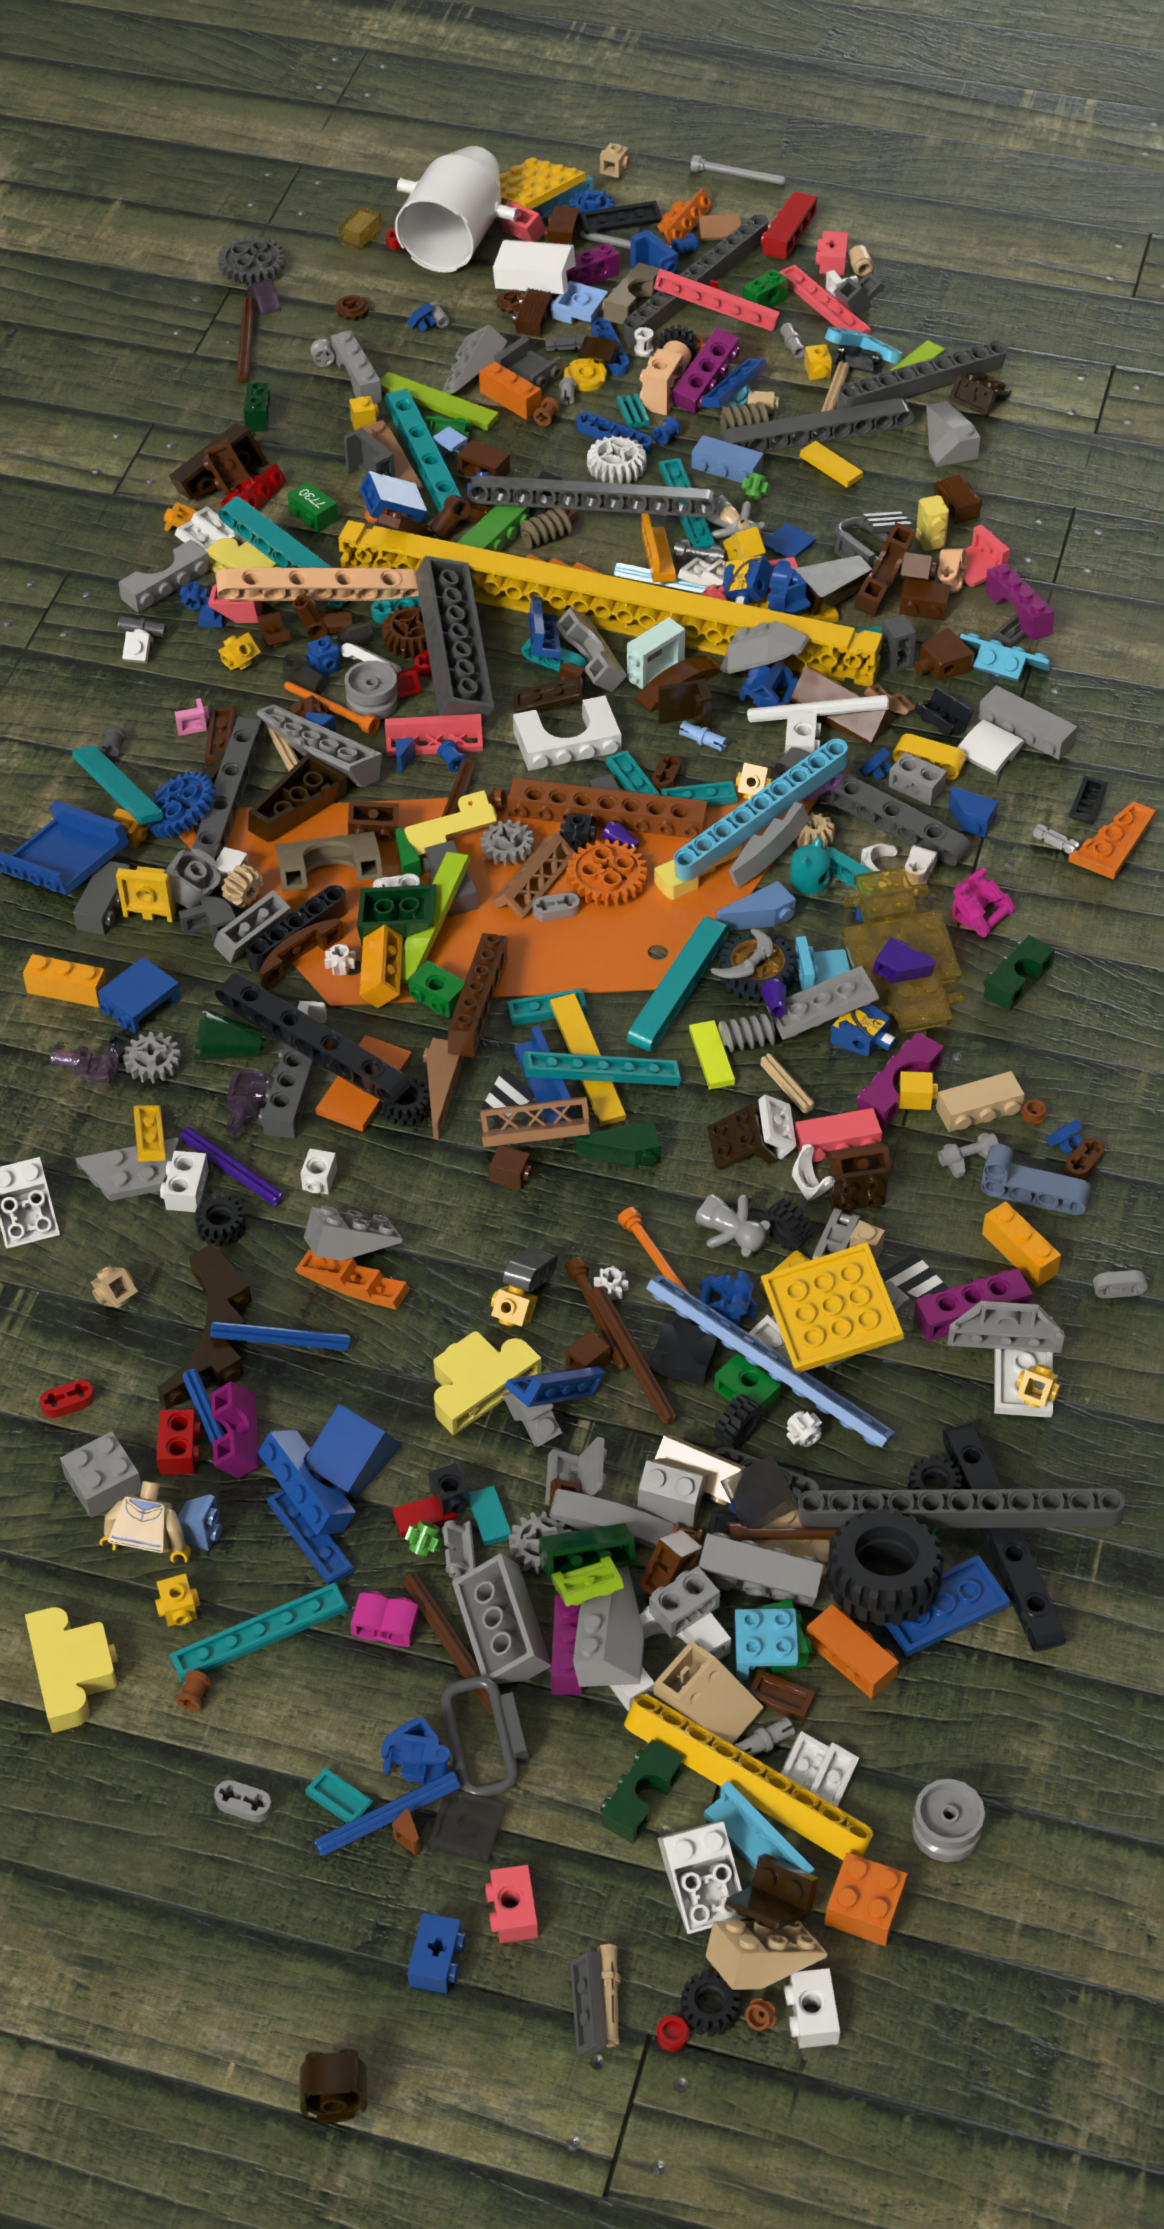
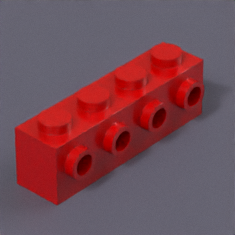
[761,191,817,260]

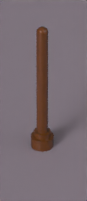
[565,1257,628,1371]
[726,1522,838,1543]

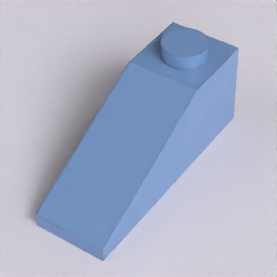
[716,881,796,931]

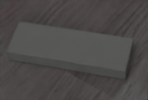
[570,1950,607,2058]

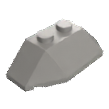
[720,621,809,674]
[947,1301,1064,1353]

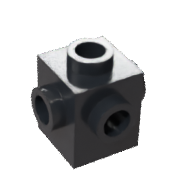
[560,813,596,853]

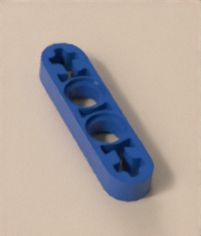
[591,317,629,376]
[576,412,652,454]

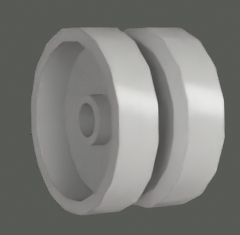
[345,661,398,720]
[912,1779,985,1863]

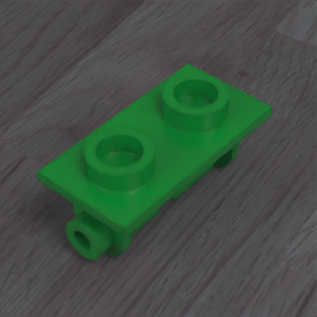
[426,415,472,441]

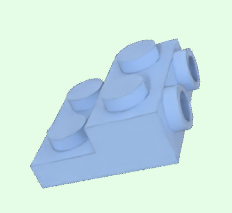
[550,281,608,324]

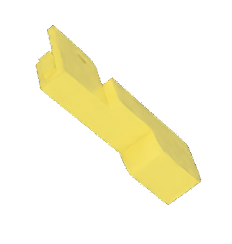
[404,790,497,859]
[654,844,742,900]

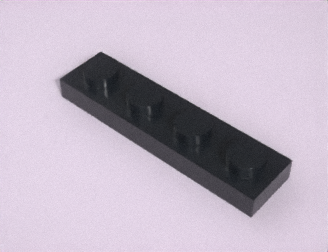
[579,201,662,235]

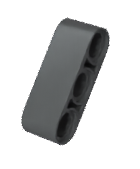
[503,1247,558,1292]

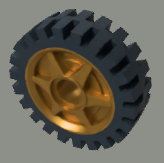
[719,932,795,1003]

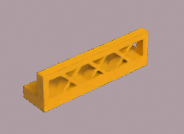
[641,513,676,583]

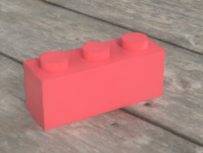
[795,1108,882,1162]

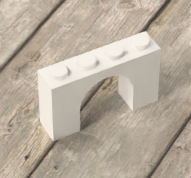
[513,696,621,771]
[609,1590,731,1712]

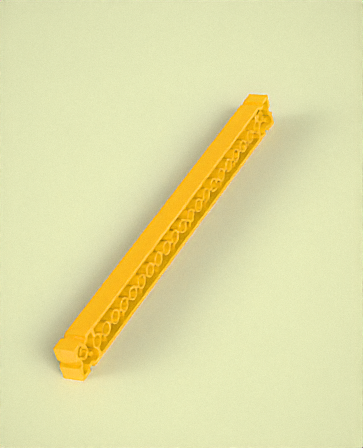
[339,520,882,687]

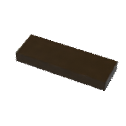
[513,676,584,714]

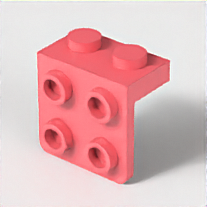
[963,525,1010,587]

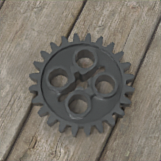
[218,236,286,285]

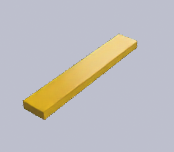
[550,993,626,1127]

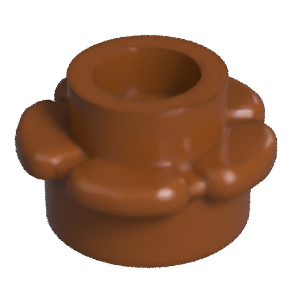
[487,788,507,812]
[1021,1100,1048,1124]
[745,1998,777,2030]

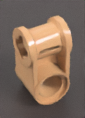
[937,548,968,594]

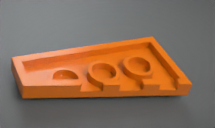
[1068,801,1156,880]

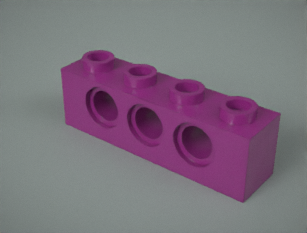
[551,243,619,299]
[672,327,740,414]
[914,1268,1033,1342]

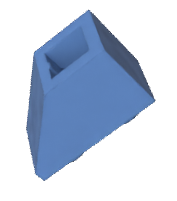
[178,1494,222,1551]

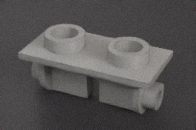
[442,1520,476,1581]

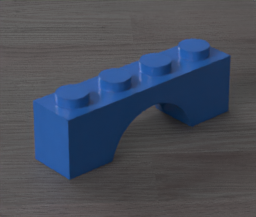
[257,1430,356,1536]

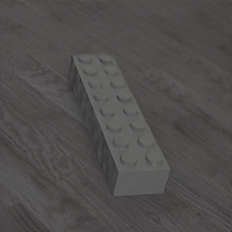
[415,555,494,725]

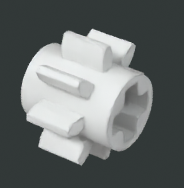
[324,944,356,975]
[594,1266,628,1301]
[786,1411,822,1447]

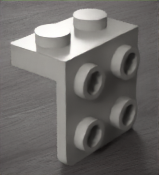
[545,1437,607,1505]

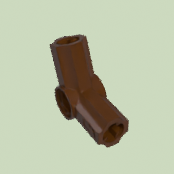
[428,495,491,540]
[292,594,353,640]

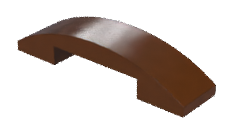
[635,655,722,713]
[259,918,343,990]

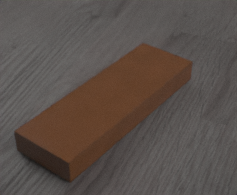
[204,708,236,765]

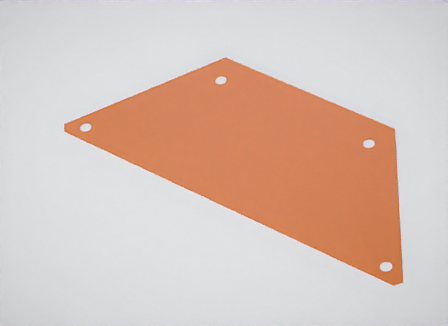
[176,783,819,1007]

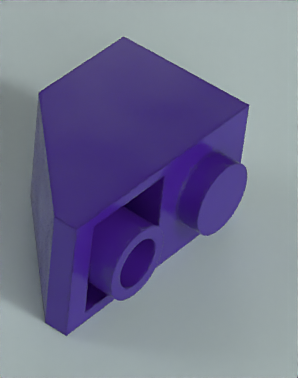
[872,937,936,984]

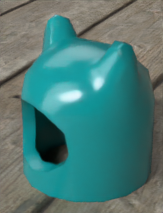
[789,837,831,895]

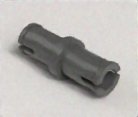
[118,616,167,639]

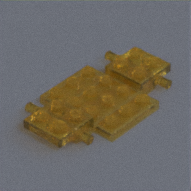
[841,866,964,1033]

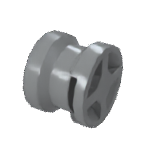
[310,339,335,367]

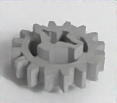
[480,819,535,866]
[123,1032,181,1083]
[509,1511,572,1574]

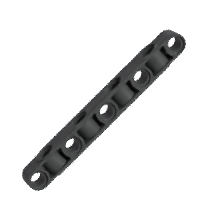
[192,716,264,862]
[775,747,971,866]

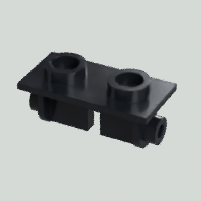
[835,345,883,374]

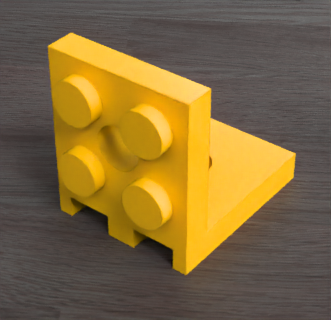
[116,866,179,922]

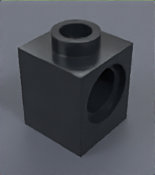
[428,1463,470,1516]

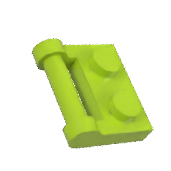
[551,1556,624,1607]

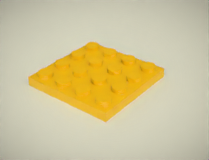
[500,158,587,210]
[761,1242,904,1372]

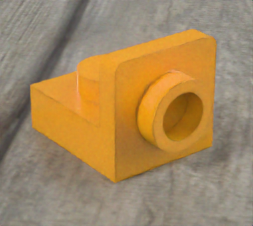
[163,502,198,531]
[113,808,148,849]

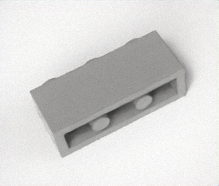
[214,890,291,963]

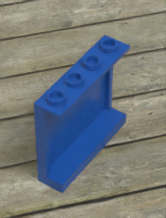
[0,801,129,895]

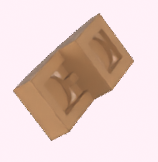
[863,684,915,715]

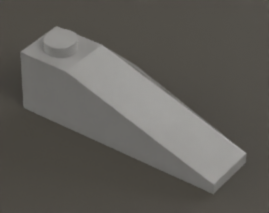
[443,324,507,395]
[926,401,980,467]

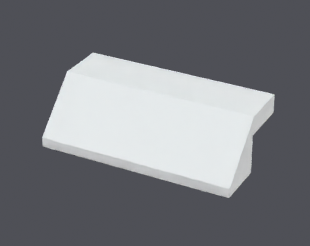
[493,240,576,294]

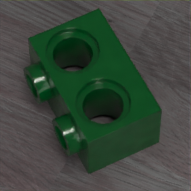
[244,382,271,432]

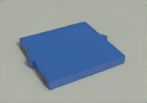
[763,523,816,559]

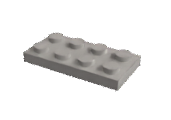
[766,965,879,1040]

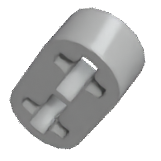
[532,892,580,922]
[1093,1270,1148,1298]
[214,1780,272,1822]

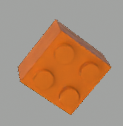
[824,1852,908,1946]

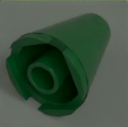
[194,1008,267,1060]

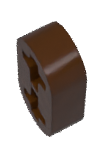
[652,755,681,794]
[1065,1138,1105,1180]

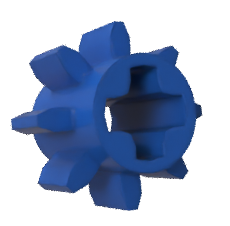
[179,581,209,610]

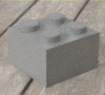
[60,1431,142,1518]

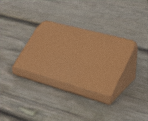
[699,213,741,241]

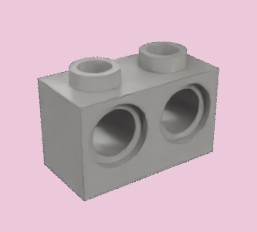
[888,752,947,806]
[649,1566,720,1638]

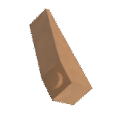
[363,420,424,493]
[423,1038,464,1140]

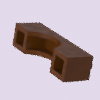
[854,522,916,617]

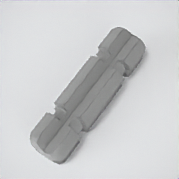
[1033,824,1080,854]

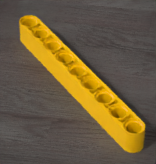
[624,1694,873,1860]

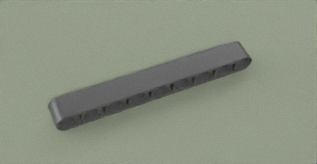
[836,340,1008,409]
[721,398,914,453]

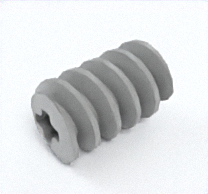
[718,1014,775,1053]

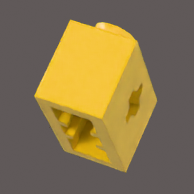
[723,526,766,561]

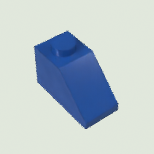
[948,786,998,838]

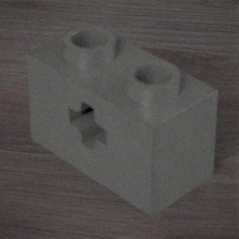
[879,614,916,673]

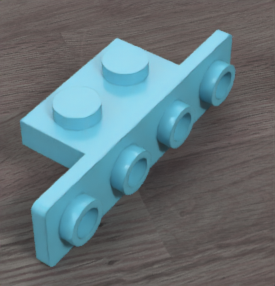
[959,633,1052,682]

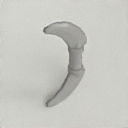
[711,928,773,979]

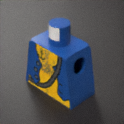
[724,555,774,605]
[830,1003,897,1056]

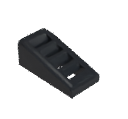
[1069,775,1108,825]

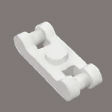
[341,643,402,673]

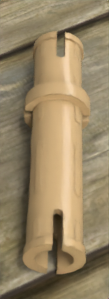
[597,1944,621,2047]

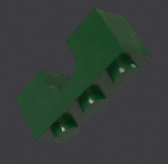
[983,935,1055,1012]
[600,1739,684,1844]

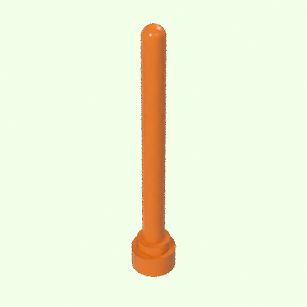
[284,681,380,735]
[618,1207,689,1293]

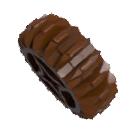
[381,605,427,659]

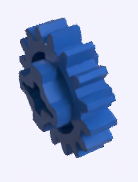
[570,189,614,221]

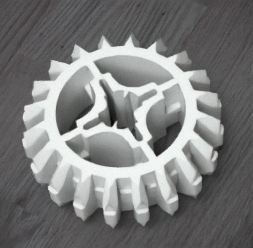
[587,435,646,484]

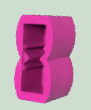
[351,1591,419,1647]

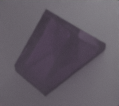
[247,278,281,316]

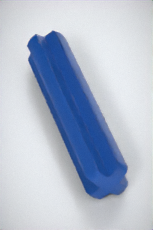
[182,1368,225,1448]

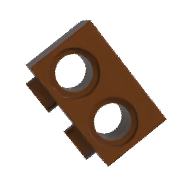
[638,1530,703,1595]

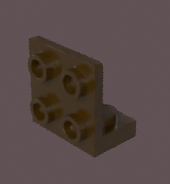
[949,372,1012,416]
[658,679,712,732]
[707,1104,777,1170]
[826,1168,889,1212]
[725,1853,819,1930]

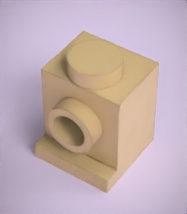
[849,1220,885,1259]

